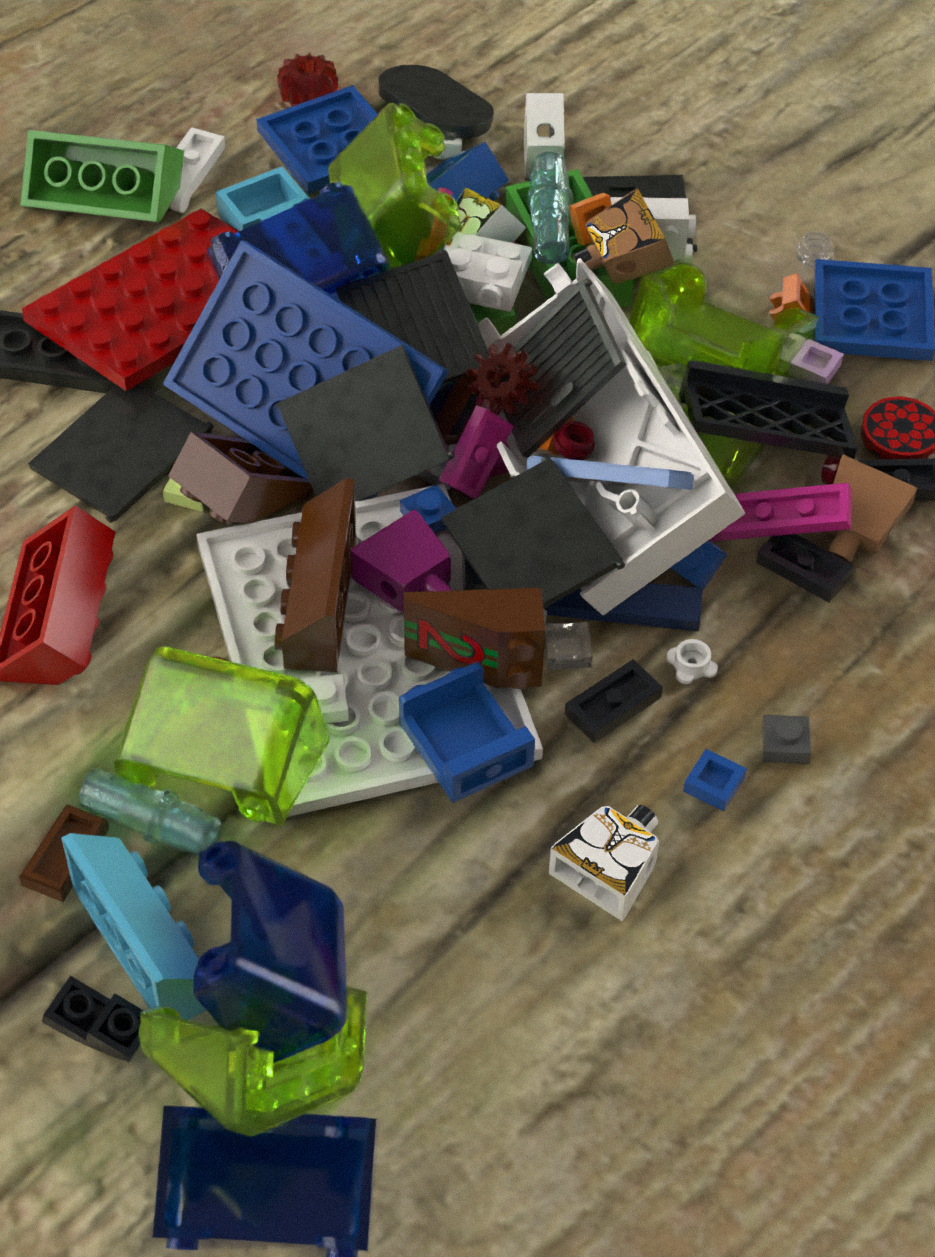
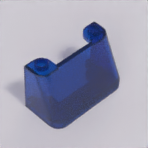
[206,181,391,295]
[193,841,347,1070]
[152,1106,380,1257]

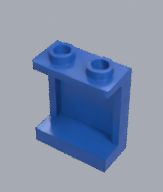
[399,662,535,803]

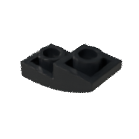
[42,975,157,1062]

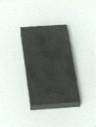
[0,310,116,393]

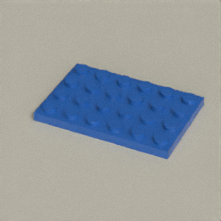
[163,240,449,500]

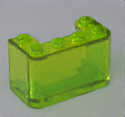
[328,103,461,274]

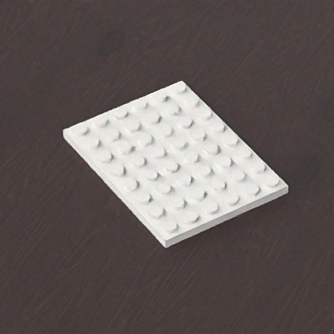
[196,484,543,820]

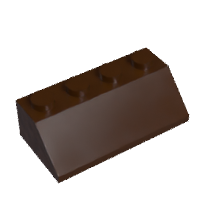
[275,478,357,672]

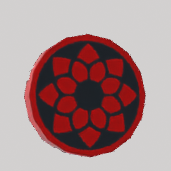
[860,396,935,459]

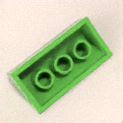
[20,130,184,222]

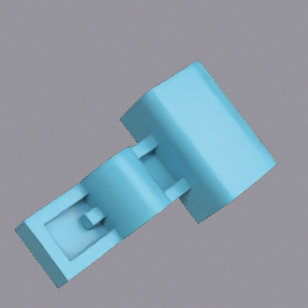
[216,166,333,280]

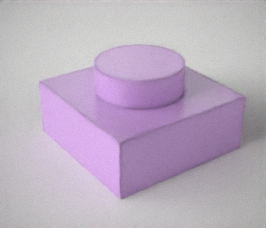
[788,339,843,384]

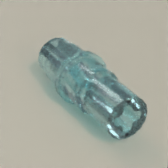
[527,152,573,264]
[79,768,221,857]

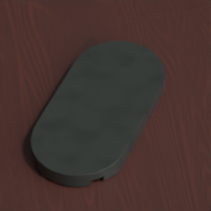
[378,65,494,139]

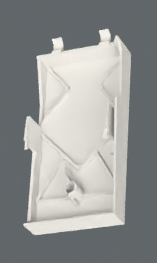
[478,258,746,615]

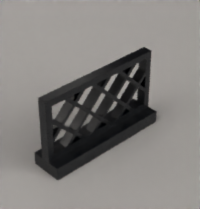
[678,360,858,459]

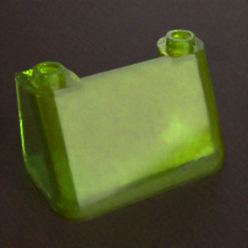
[629,259,819,377]
[113,646,330,826]
[139,968,367,1137]

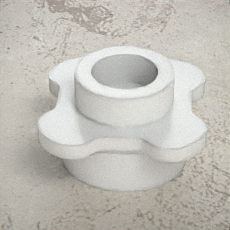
[666,639,718,684]

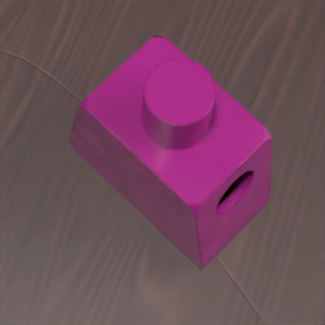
[350,509,453,612]

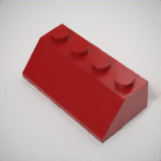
[0,506,116,685]

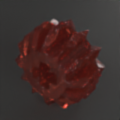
[277,52,339,107]
[467,343,538,415]

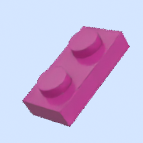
[439,405,514,499]

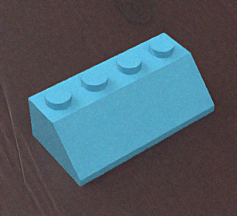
[62,833,219,1033]

